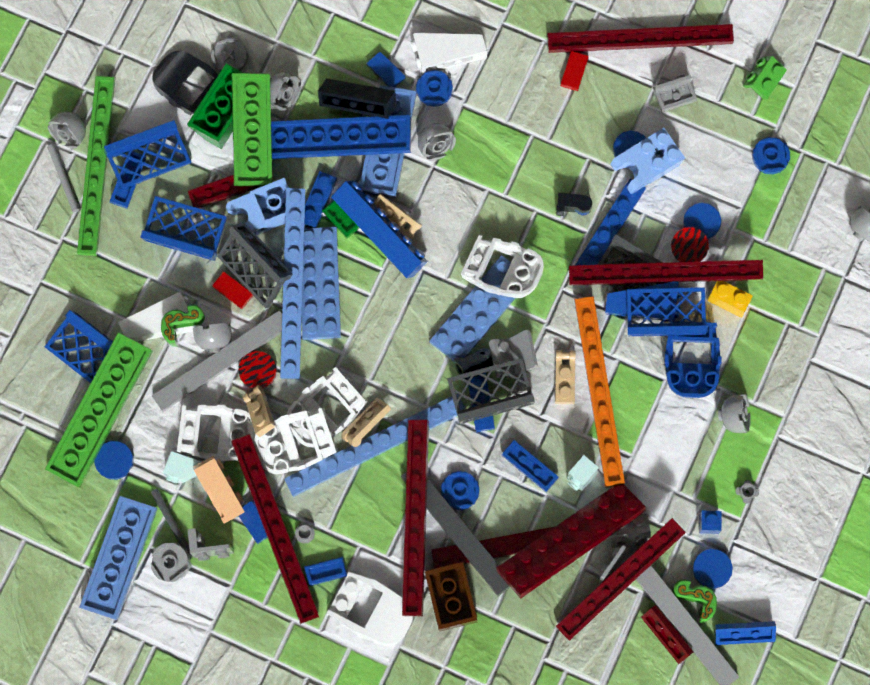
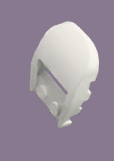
[461,235,544,298]
[286,367,368,447]
[177,405,256,461]
[254,408,339,474]
[327,572,413,646]

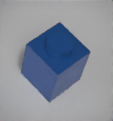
[699,510,722,534]

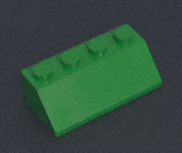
[187,63,243,149]

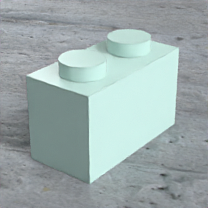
[567,455,599,492]

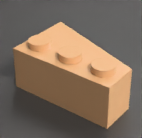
[193,456,245,524]

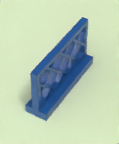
[104,120,191,190]
[140,196,227,261]
[627,287,706,337]
[45,310,113,383]

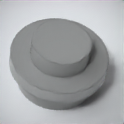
[295,524,315,543]

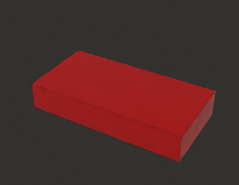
[560,51,589,91]
[212,272,253,310]

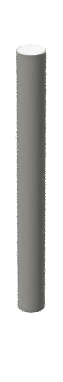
[47,144,80,213]

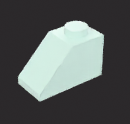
[163,451,201,484]

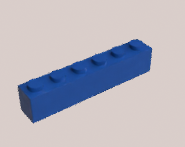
[331,181,428,278]

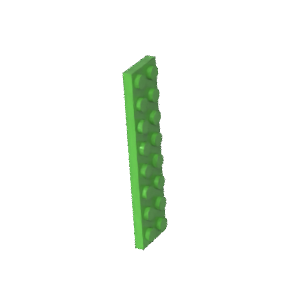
[45,332,153,487]

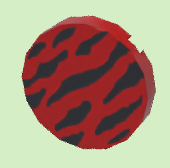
[671,227,709,262]
[238,351,277,389]

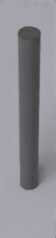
[151,489,193,558]

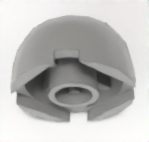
[270,72,301,111]
[48,112,86,149]
[418,123,456,161]
[851,205,870,242]
[192,323,231,353]
[718,395,751,433]

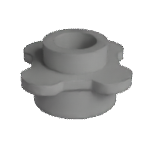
[735,480,759,504]

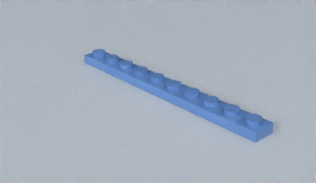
[280,188,306,379]
[284,394,466,497]

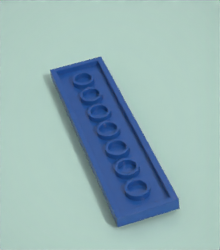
[271,115,411,159]

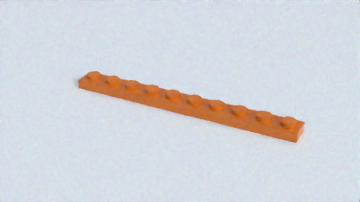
[574,296,625,487]

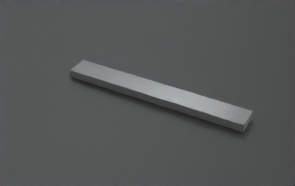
[152,311,282,412]
[623,560,739,685]

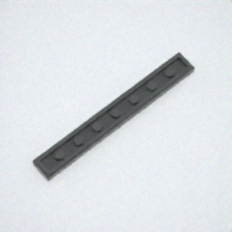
[401,472,510,596]

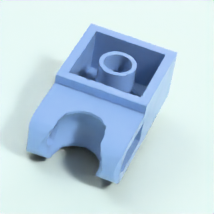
[610,128,685,194]
[226,178,289,235]

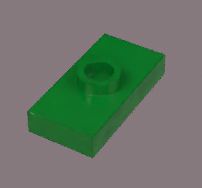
[322,201,360,239]

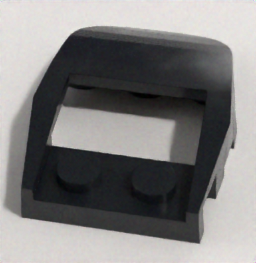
[152,51,218,116]

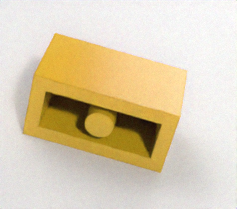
[708,281,753,318]

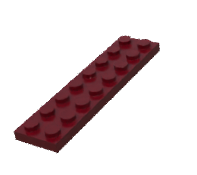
[496,484,646,599]

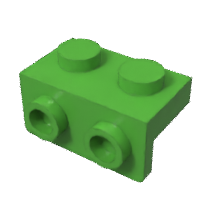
[743,56,787,99]

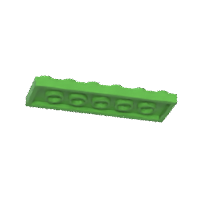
[232,73,272,186]

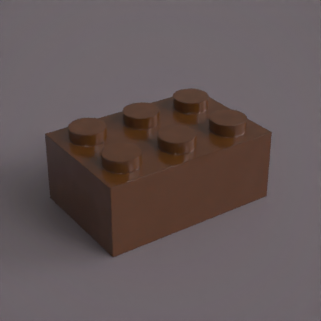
[424,562,478,632]

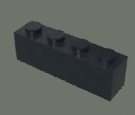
[318,78,397,119]

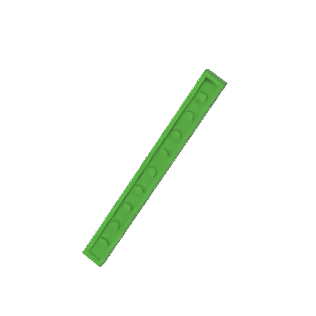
[77,76,115,256]

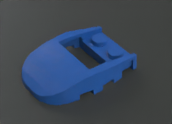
[665,321,722,398]

